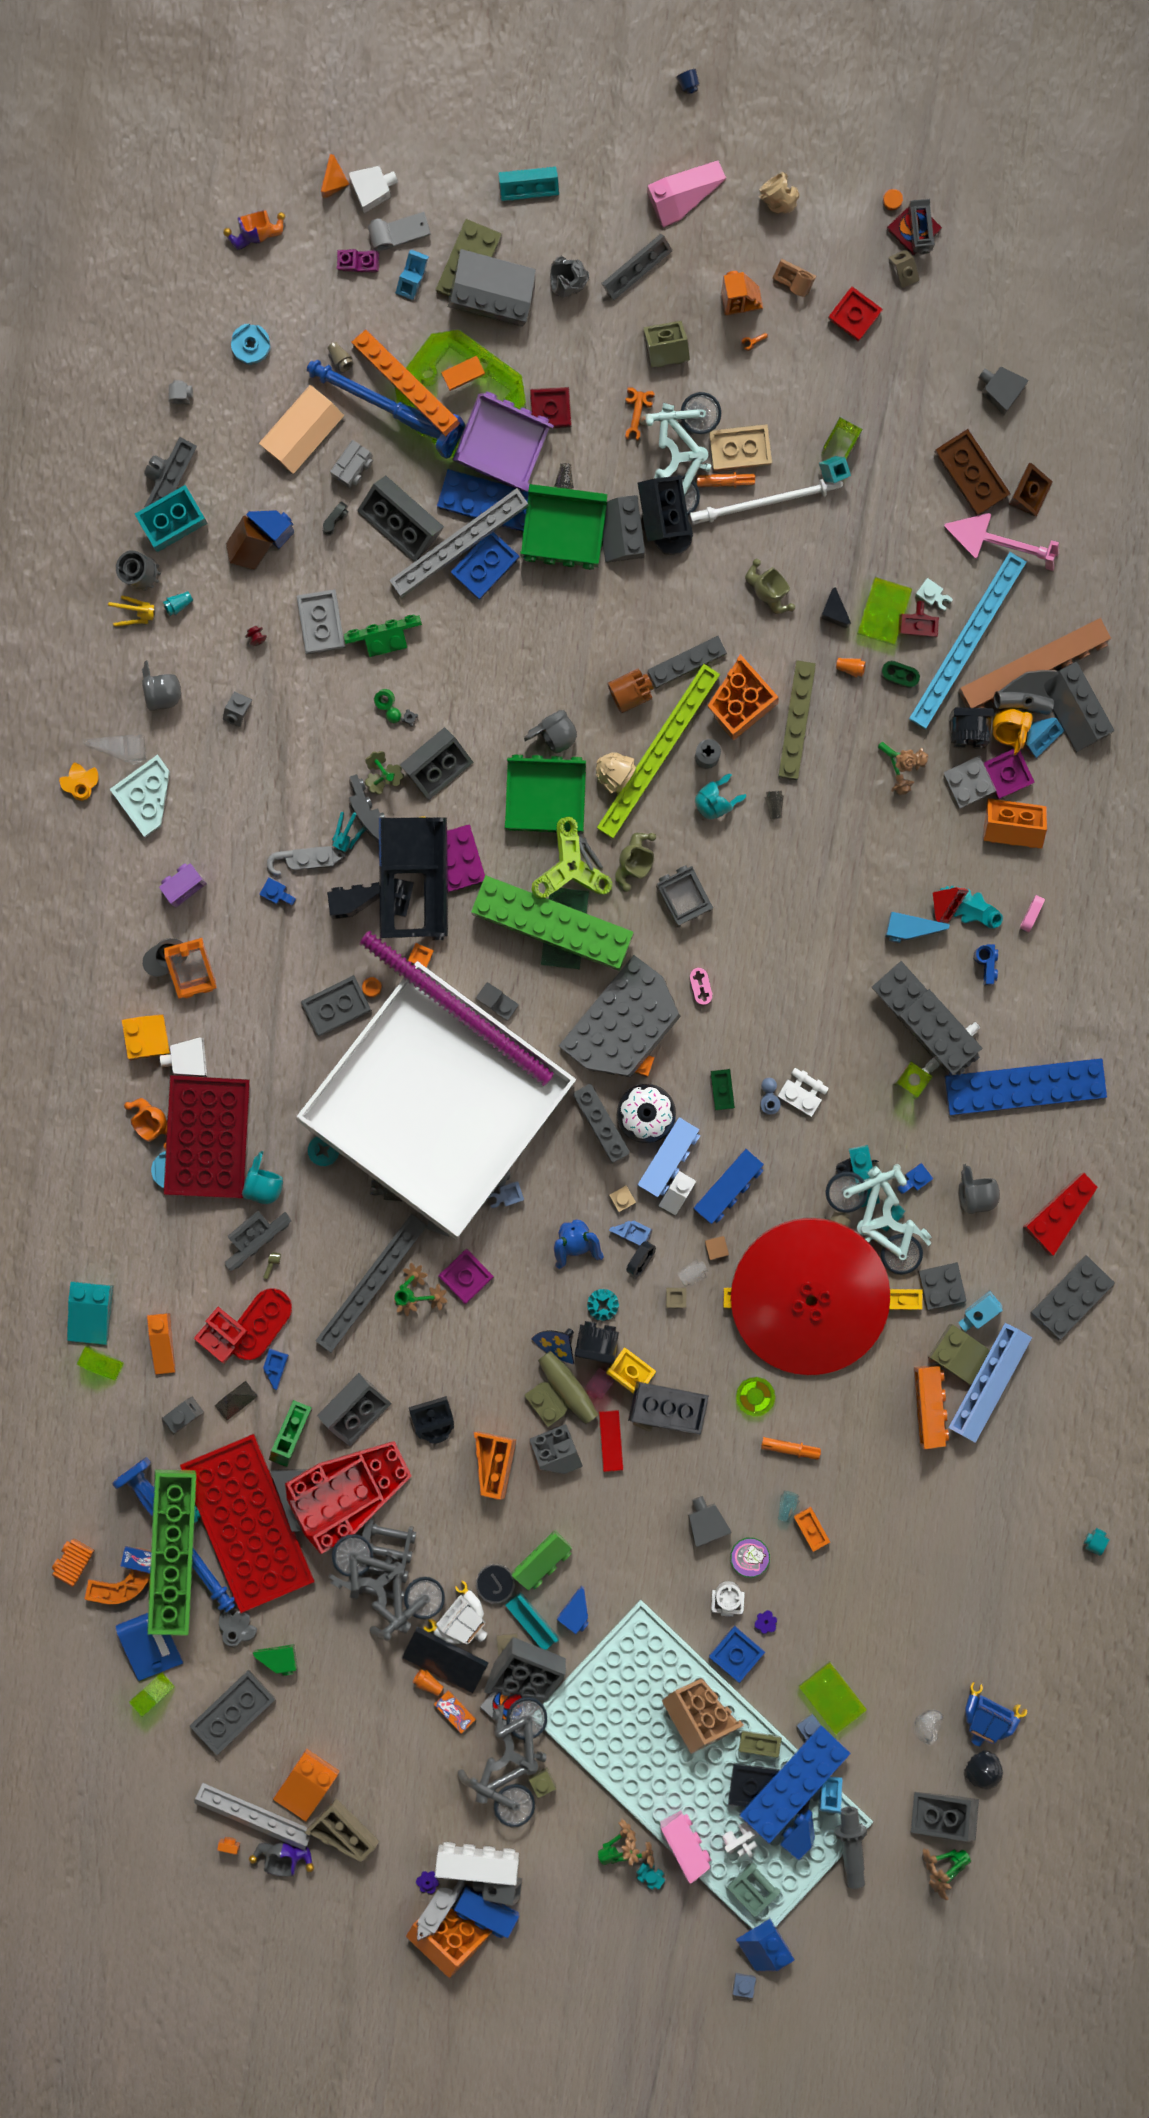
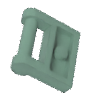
[727,1862,781,1917]

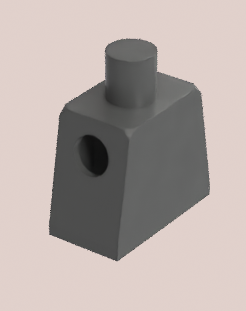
[978,367,1029,415]
[162,1396,204,1435]
[689,1496,732,1547]
[473,1877,522,1905]

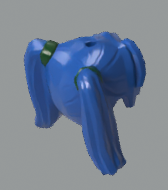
[554,1219,604,1269]

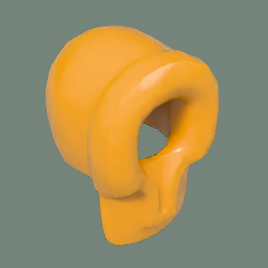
[992,708,1033,756]

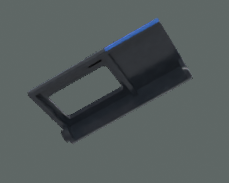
[379,817,448,940]

